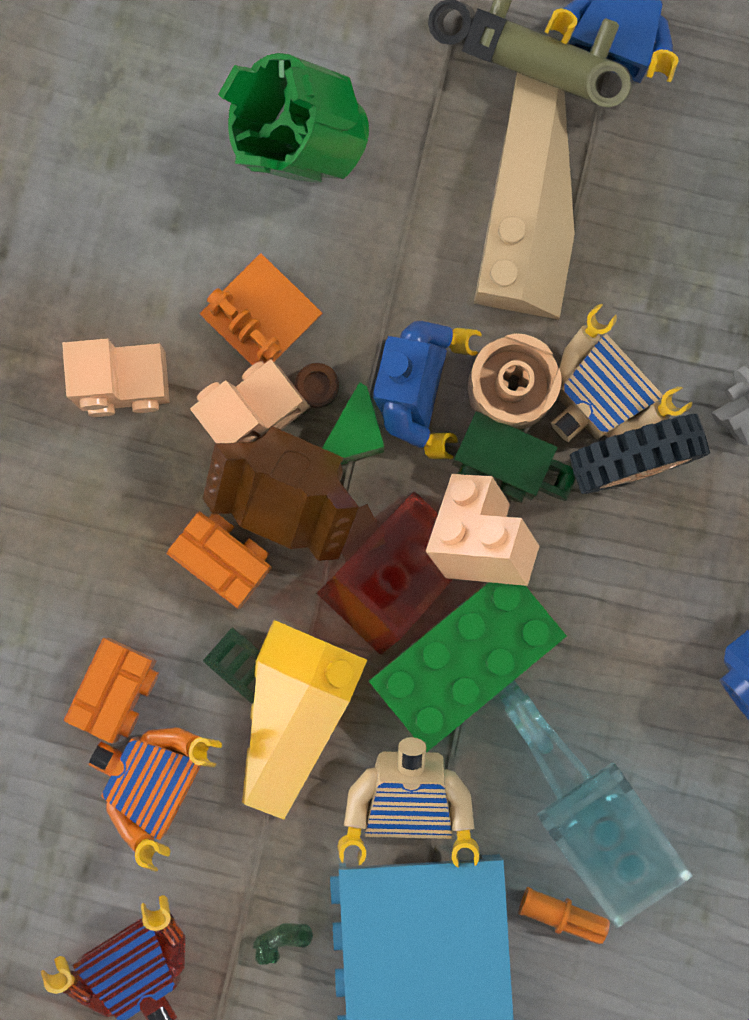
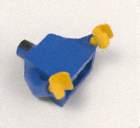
[544,0,679,83]
[373,321,482,459]

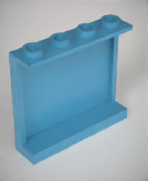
[330,854,514,1020]

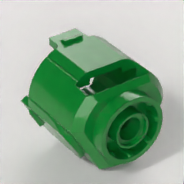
[218,53,369,182]

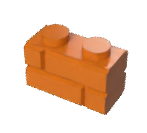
[166,511,272,609]
[63,638,159,744]

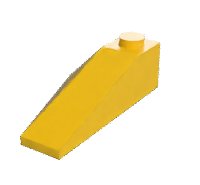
[242,620,367,820]

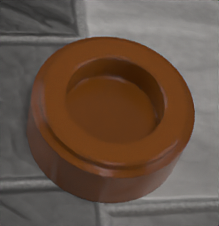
[295,363,339,408]

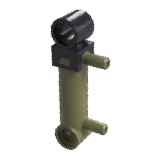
[428,0,633,107]

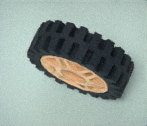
[569,414,711,494]

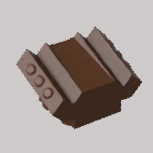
[202,426,359,561]

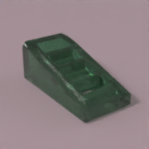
[203,627,260,703]

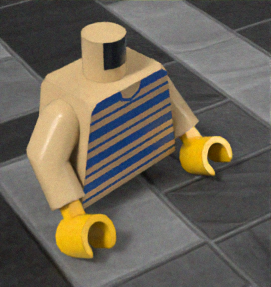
[551,304,692,442]
[337,737,479,868]

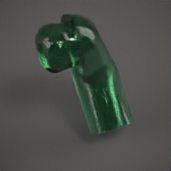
[253,923,313,965]

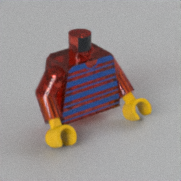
[41,895,186,1020]

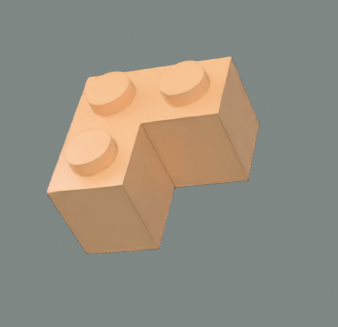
[62,338,170,417]
[190,359,310,443]
[426,474,539,586]

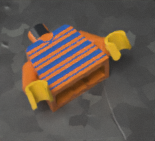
[88,727,222,872]

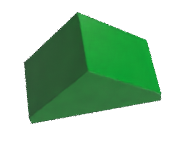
[322,382,384,464]

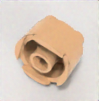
[468,334,562,430]

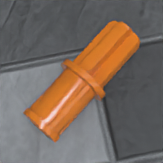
[518,887,610,945]

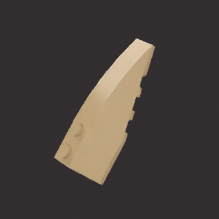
[474,72,575,320]

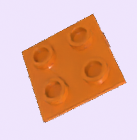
[199,253,323,365]

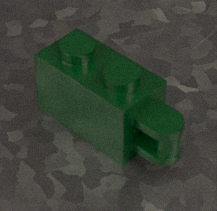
[452,411,576,503]

